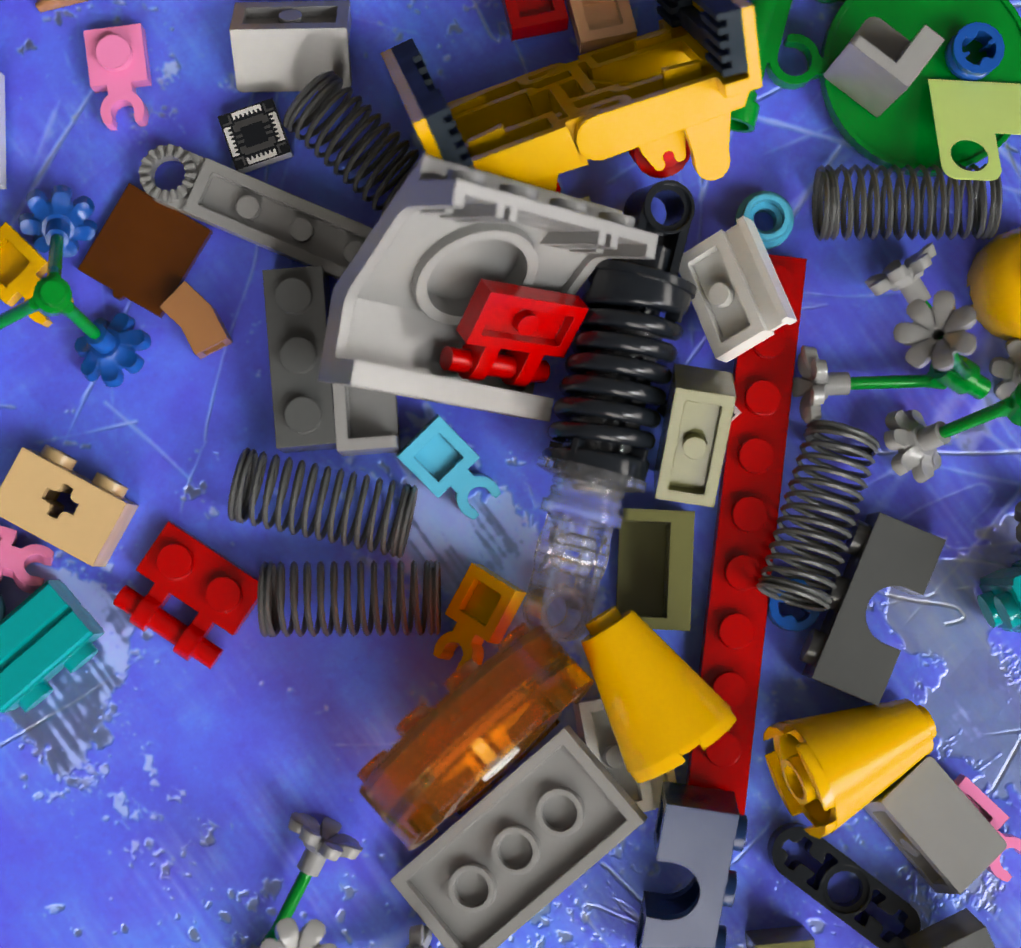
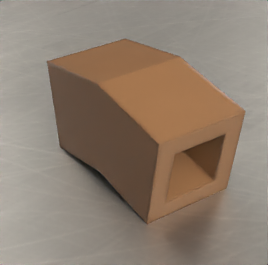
[159,281,233,359]

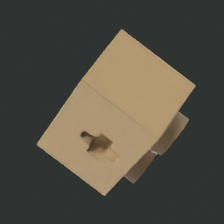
[0,444,139,567]

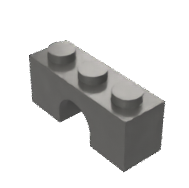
[262,265,337,453]
[800,512,946,706]

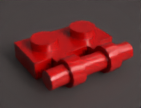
[439,279,589,387]
[113,521,258,669]

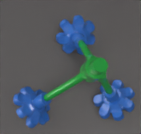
[0,185,151,387]

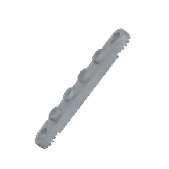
[138,144,373,280]

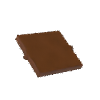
[78,183,213,318]

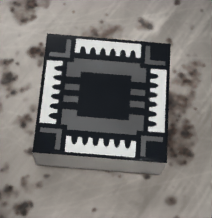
[218,98,293,173]

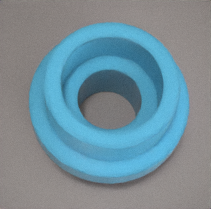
[735,191,794,250]

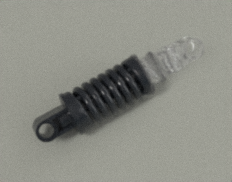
[523,180,697,642]

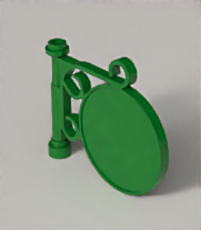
[730,0,1021,177]

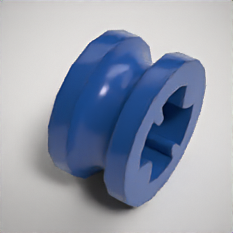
[945,22,1005,81]
[767,579,821,632]

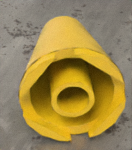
[581,606,736,783]
[763,699,937,839]

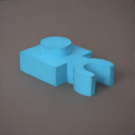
[396,414,501,520]

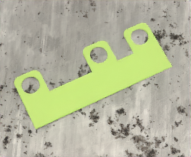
[928,79,1021,181]

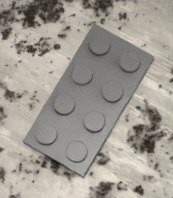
[390,725,648,948]

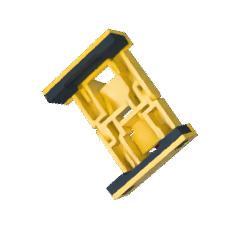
[380,0,762,193]

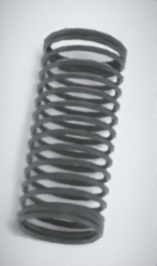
[283,71,419,216]
[812,163,1003,241]
[756,420,880,612]
[228,447,418,558]
[257,560,441,637]

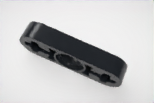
[767,823,921,948]

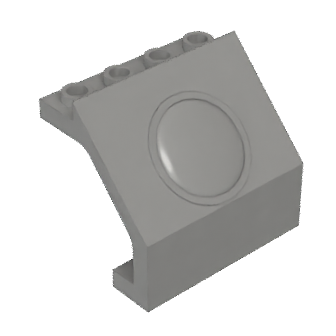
[318,154,659,422]

